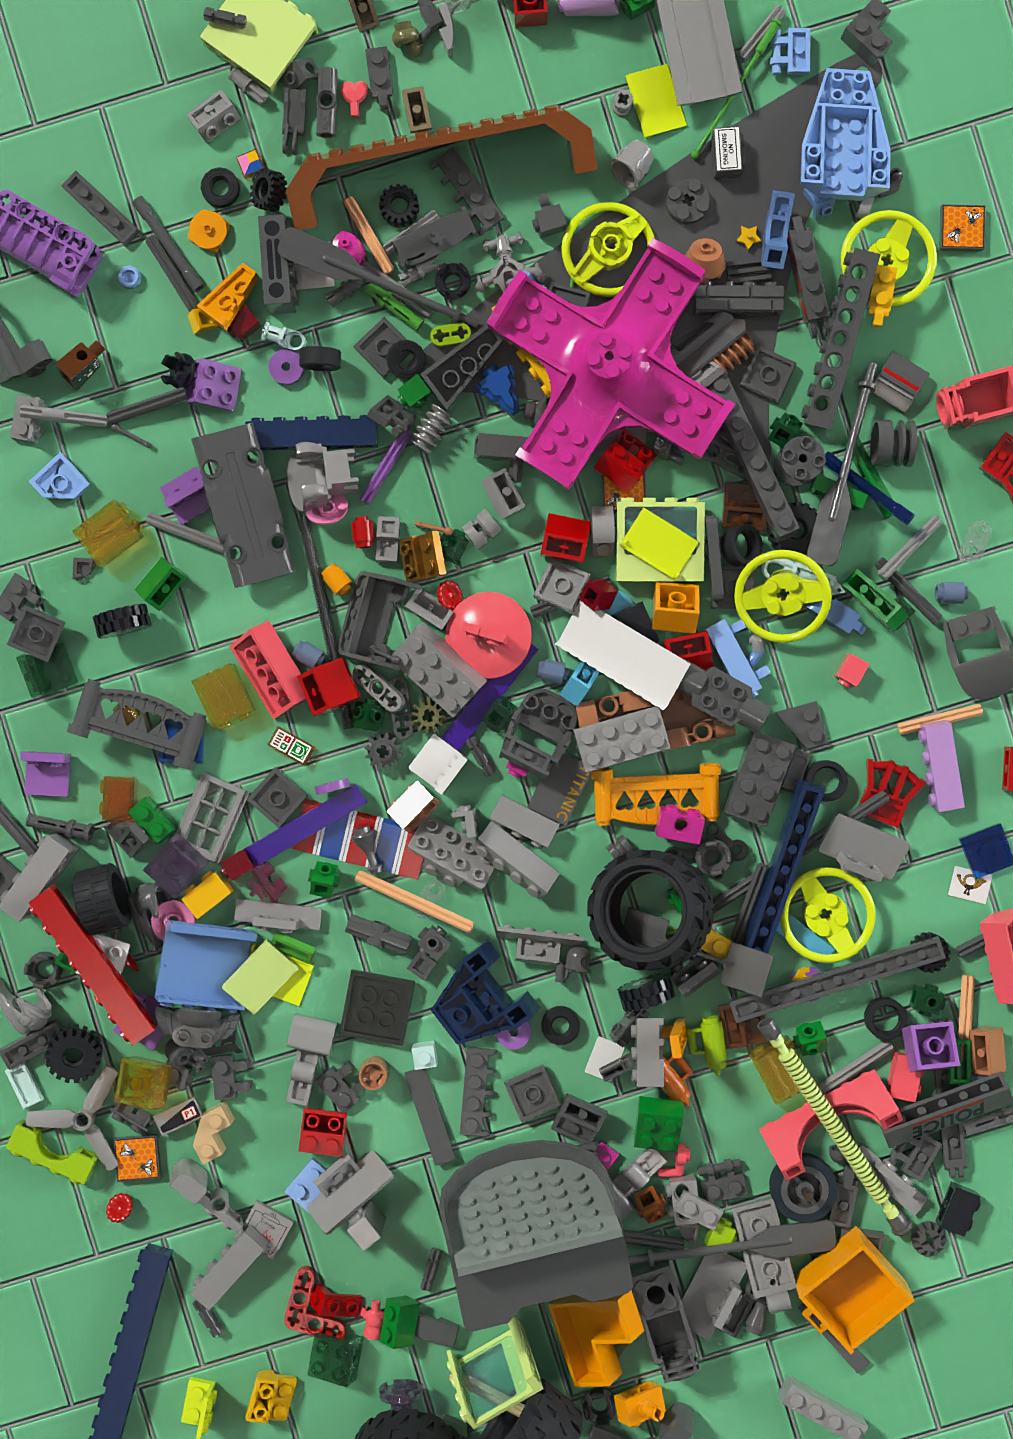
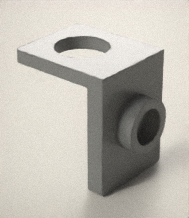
[279,58,319,90]

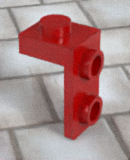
[310,1284,363,1317]

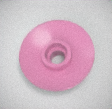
[305,494,348,525]
[151,900,195,941]

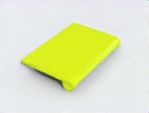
[625,64,687,139]
[620,507,699,580]
[249,943,314,1006]

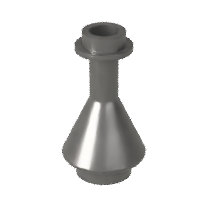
[351,825,383,875]

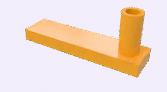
[662,1017,688,1058]

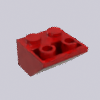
[593,429,658,494]
[540,513,591,564]
[663,631,713,670]
[297,657,360,717]
[298,1107,347,1157]

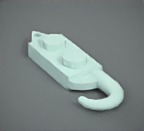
[761,559,845,595]

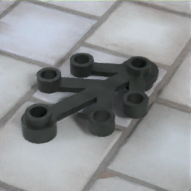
[665,824,748,880]

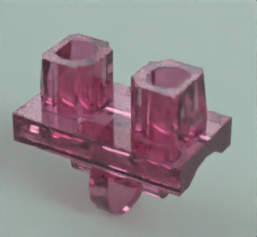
[249,862,287,902]

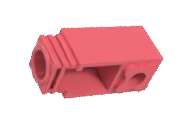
[935,365,1013,430]

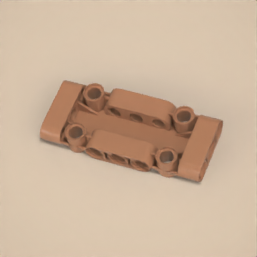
[575,690,736,752]

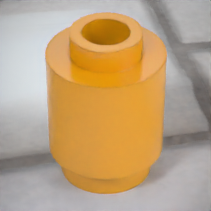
[321,563,353,596]

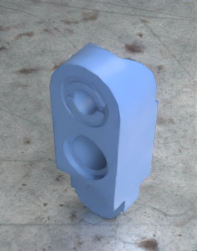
[803,598,867,636]

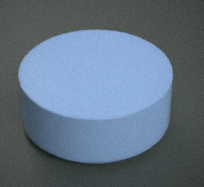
[118,266,141,289]

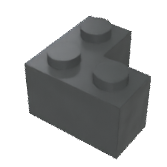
[840,0,893,67]

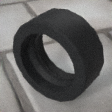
[299,346,341,371]
[721,524,763,567]
[805,760,848,802]
[864,997,908,1040]

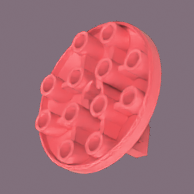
[445,592,532,679]

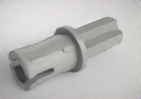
[228,67,269,104]

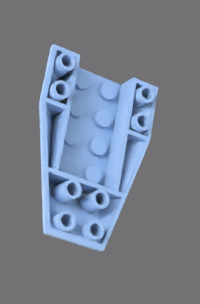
[800,68,890,201]

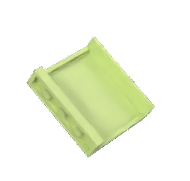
[200,0,318,95]

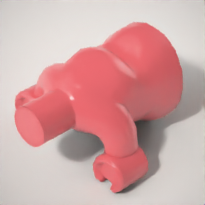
[359,1300,385,1340]

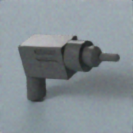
[417,0,444,43]
[652,437,684,465]

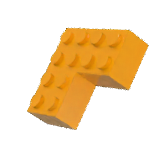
[548,1290,644,1387]

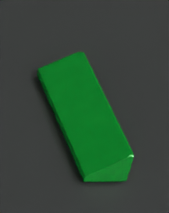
[844,437,899,519]

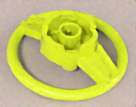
[561,202,655,297]
[841,210,937,307]
[734,550,832,643]
[780,867,876,963]

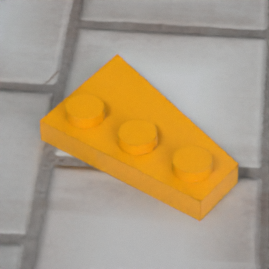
[196,263,259,330]

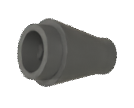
[745,1301,768,1336]

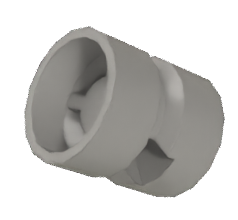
[461,509,502,550]

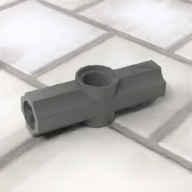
[316,67,338,139]
[345,914,412,954]

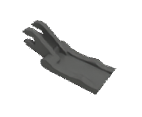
[282,87,307,155]

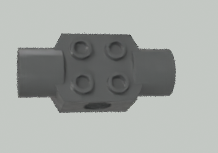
[677,660,771,733]

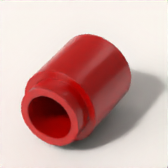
[351,516,375,548]

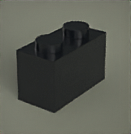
[935,1181,981,1237]

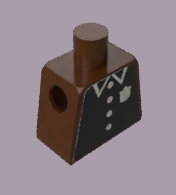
[55,340,105,391]

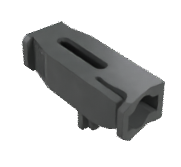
[390,206,477,271]
[474,433,528,483]

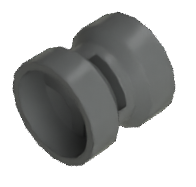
[605,834,635,859]

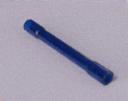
[825,451,915,525]

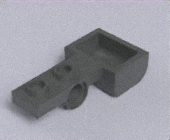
[646,1402,694,1439]

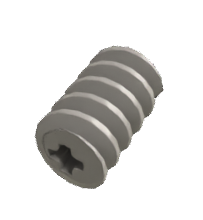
[409,404,452,454]

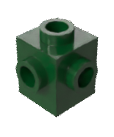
[768,412,803,448]
[350,698,385,732]
[909,984,946,1017]

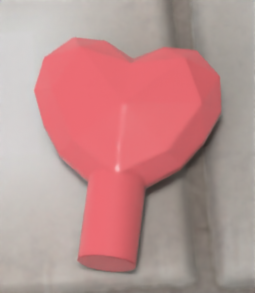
[340,81,369,118]

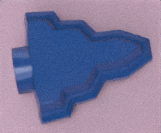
[474,364,519,416]

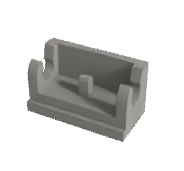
[405,589,453,631]

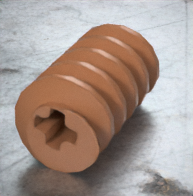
[713,332,755,374]

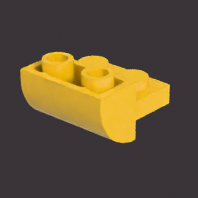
[245,1370,297,1423]

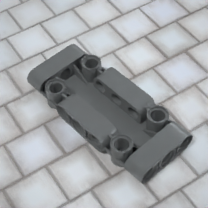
[191,422,295,588]

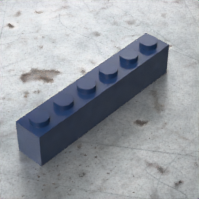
[245,415,378,450]

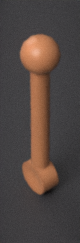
[414,521,453,536]

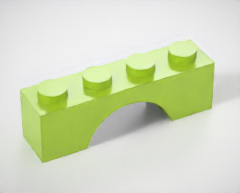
[6,1119,99,1185]

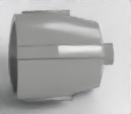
[611,139,653,191]

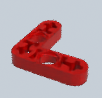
[284,1266,346,1341]

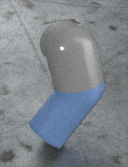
[747,634,765,667]

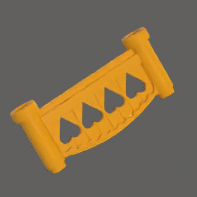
[591,763,721,826]

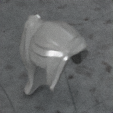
[0,978,53,1035]

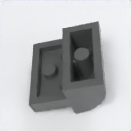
[551,1093,608,1144]

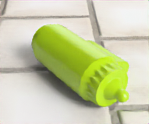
[686,1015,727,1076]

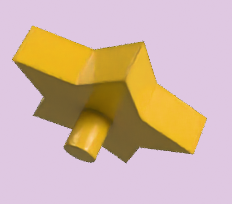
[736,226,761,250]

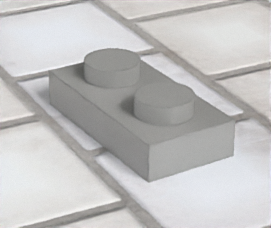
[674,1190,724,1231]

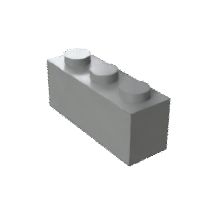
[490,794,560,849]
[347,1199,386,1251]

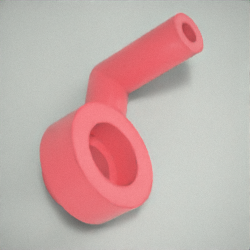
[657,1143,690,1177]

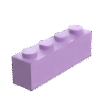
[918,720,965,812]

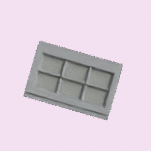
[172,772,250,863]

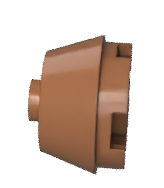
[684,238,726,283]

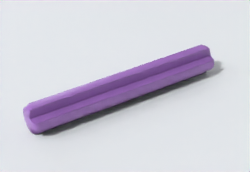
[360,428,413,505]

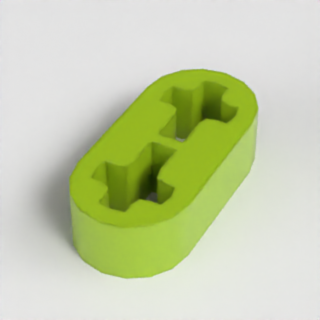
[430,323,471,348]

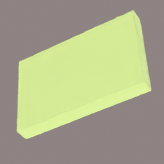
[222,939,299,1015]

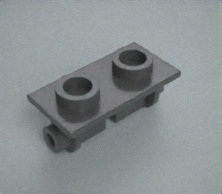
[609,1009,650,1048]
[110,1098,154,1135]

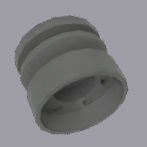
[870,419,918,467]

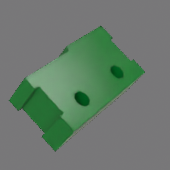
[808,474,868,512]

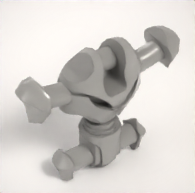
[475,232,545,293]

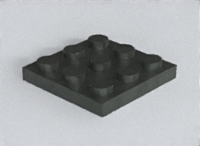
[339,969,415,1046]

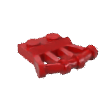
[979,432,1013,503]
[858,759,926,828]

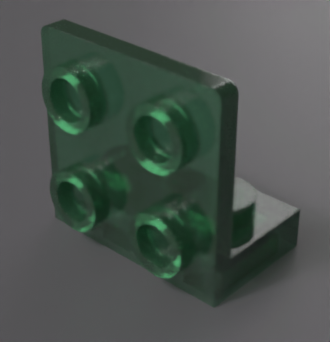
[16,643,78,698]
[308,1332,364,1387]

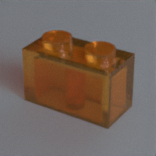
[99,776,135,821]

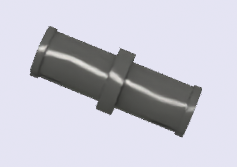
[325,279,368,307]

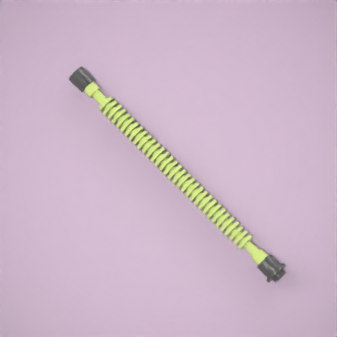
[757,1017,912,1236]

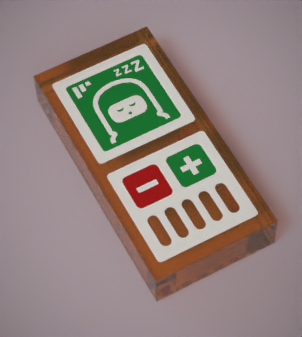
[267,726,316,766]

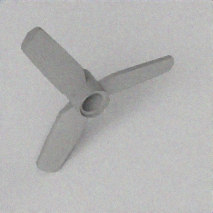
[26,1066,118,1171]

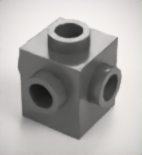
[417,925,452,961]

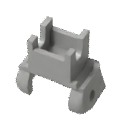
[287,442,359,513]

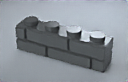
[694,281,784,316]

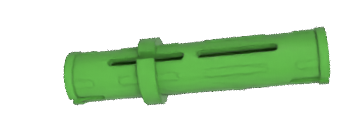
[365,283,425,331]

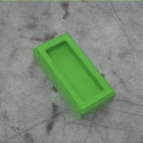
[272,931,316,964]

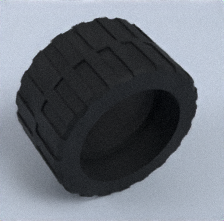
[72,863,131,935]

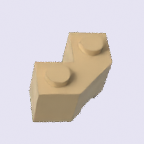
[193,1100,235,1165]

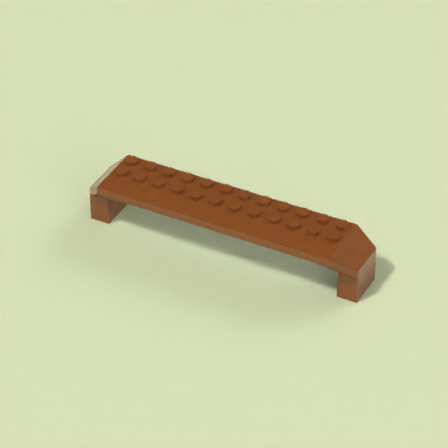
[286,104,598,230]

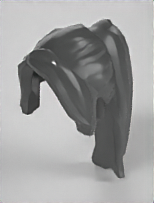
[127,882,172,953]

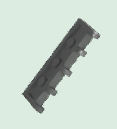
[429,147,504,236]
[460,1047,497,1136]

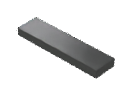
[61,171,140,247]

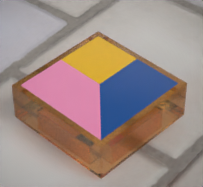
[236,149,264,179]

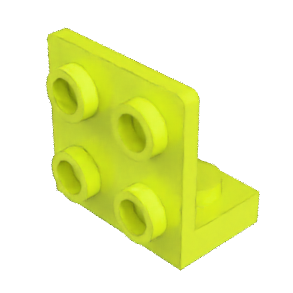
[181,1377,218,1439]

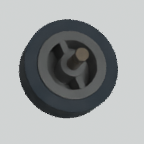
[769,1152,837,1223]

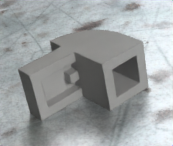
[591,505,615,557]

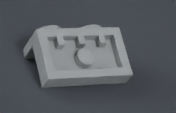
[186,90,241,143]
[10,395,47,443]
[451,805,479,838]

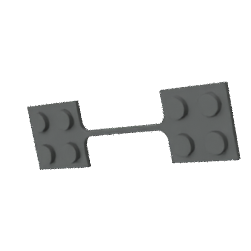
[623,907,774,998]

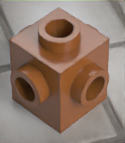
[633,1185,668,1224]

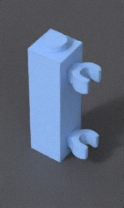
[703,619,771,697]

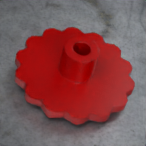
[436,580,463,610]
[106,1193,133,1223]

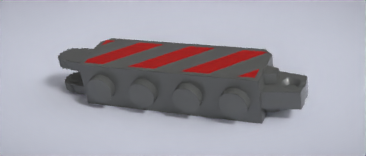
[787,216,830,339]

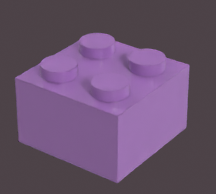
[902,1021,960,1073]

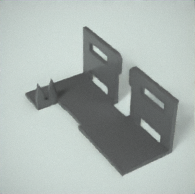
[202,1030,243,1056]

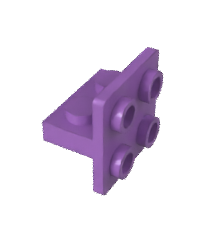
[160,467,210,525]

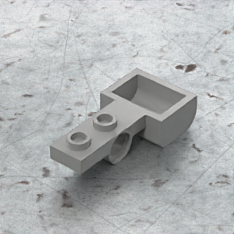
[286,1013,338,1106]
[608,1149,667,1220]
[170,1158,243,1233]

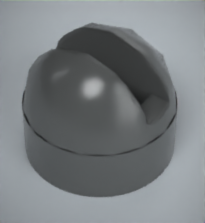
[829,1145,845,1163]

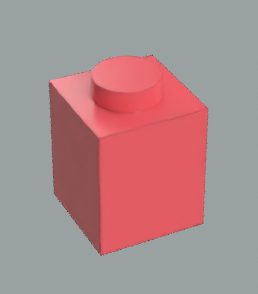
[834,653,870,688]

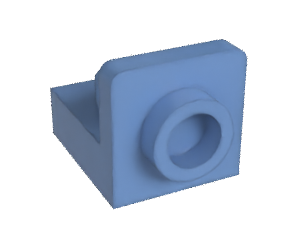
[803,187,836,220]

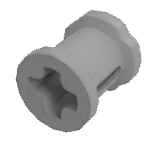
[612,89,633,116]

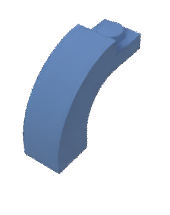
[761,190,795,269]

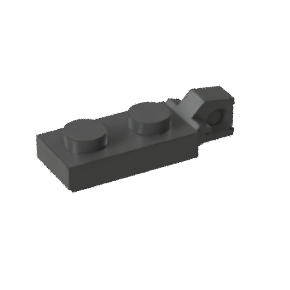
[365,46,393,110]
[828,1165,859,1229]

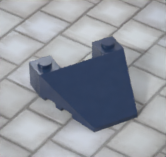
[431,939,541,1044]

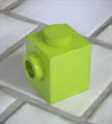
[704,1217,737,1255]

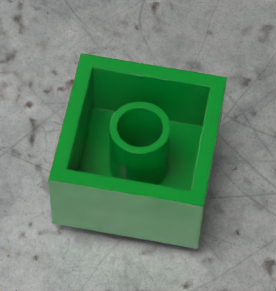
[634,1096,683,1152]

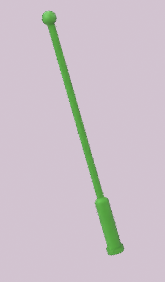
[691,18,782,160]

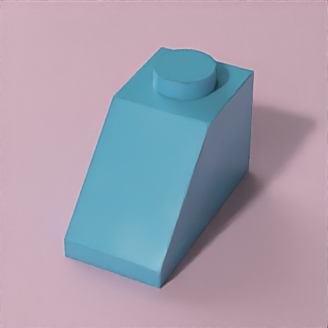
[559,661,599,706]

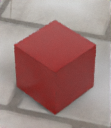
[513,0,548,27]

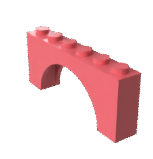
[759,1069,903,1181]

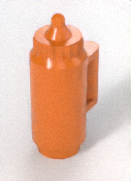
[661,1054,693,1107]

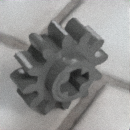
[364,733,403,770]

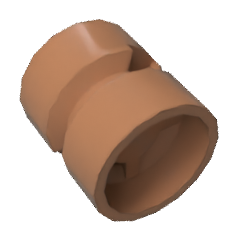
[359,1056,389,1090]

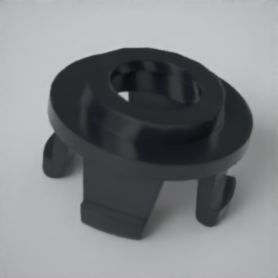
[435,263,471,300]
[161,352,195,389]
[582,1387,617,1428]

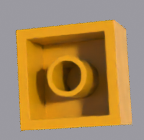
[652,581,700,634]

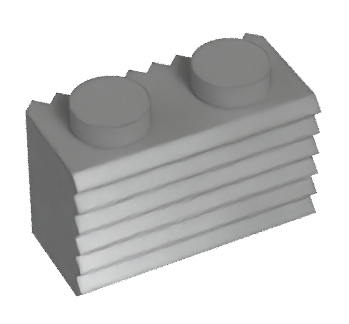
[481,468,525,520]

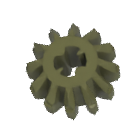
[410,697,447,734]

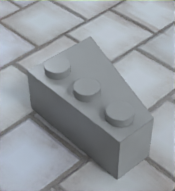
[631,1018,664,1087]

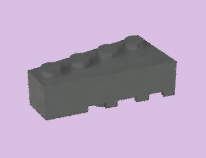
[420,324,503,411]

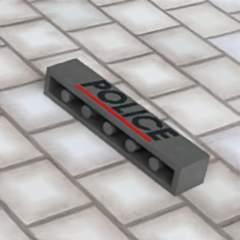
[880,1072,1013,1148]

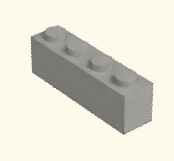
[471,821,560,900]
[190,1225,269,1310]
[778,1375,868,1439]

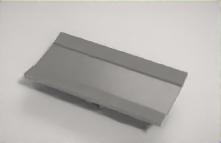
[656,0,742,106]

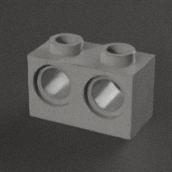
[666,1174,698,1226]

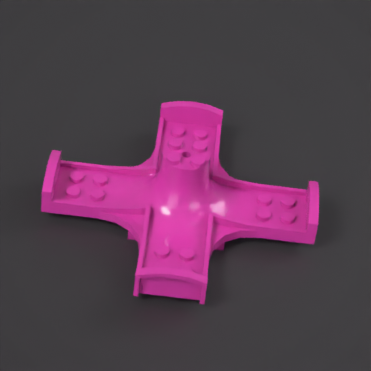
[486,238,735,491]

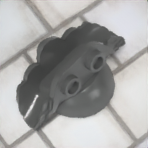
[155,1007,240,1048]

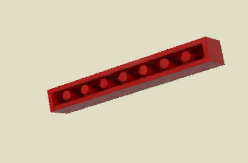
[28,884,157,1046]

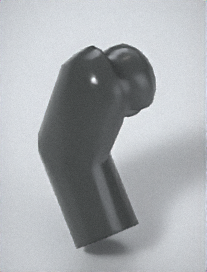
[877,168,903,198]

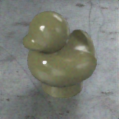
[392,20,424,57]

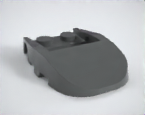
[943,606,1013,700]
[499,689,577,780]

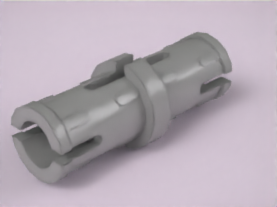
[398,255,441,287]

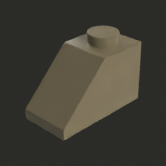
[347,0,380,32]
[402,86,432,133]

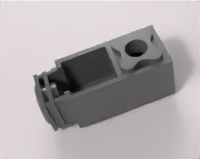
[630,1260,700,1383]

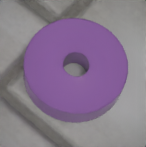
[269,349,304,385]
[315,778,350,795]
[497,1017,531,1049]

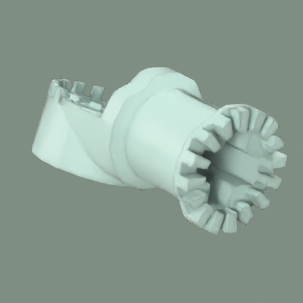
[261,322,307,352]

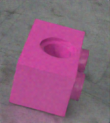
[655,805,705,845]

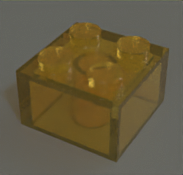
[114,1056,172,1110]

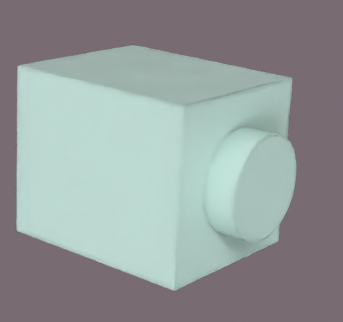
[412,1040,438,1070]

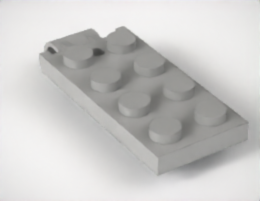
[731,1198,797,1314]

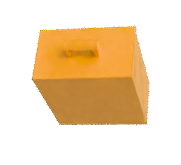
[794,1226,915,1354]

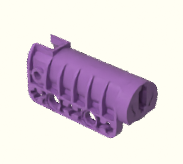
[0,190,102,297]

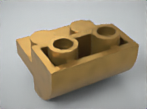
[399,531,446,583]

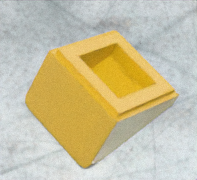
[188,308,219,335]

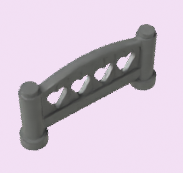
[66,679,207,771]

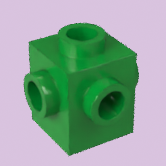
[308,861,341,899]
[793,1021,828,1056]

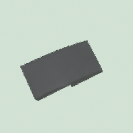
[415,1311,460,1347]

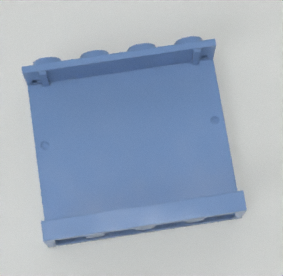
[154,920,257,1013]

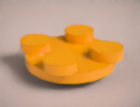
[188,210,230,253]

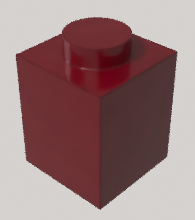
[227,304,262,342]
[579,579,618,611]
[221,848,256,881]

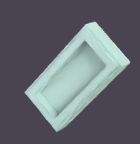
[5,1061,45,1110]

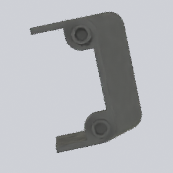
[338,571,422,670]

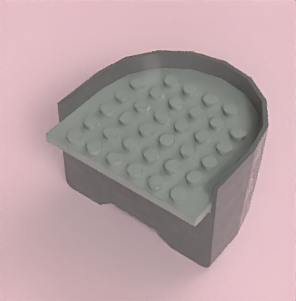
[439,1140,633,1332]

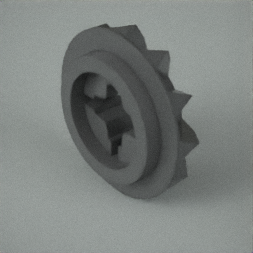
[911,1221,947,1257]

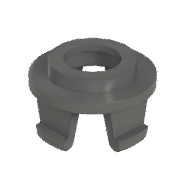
[695,839,731,876]
[24,952,63,989]

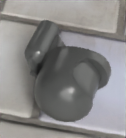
[555,946,591,983]
[164,1039,209,1073]

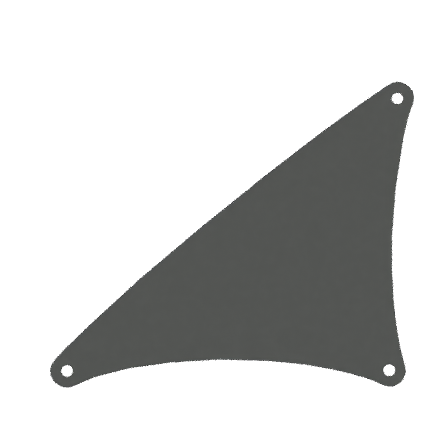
[407,54,882,467]

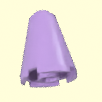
[558,0,619,16]

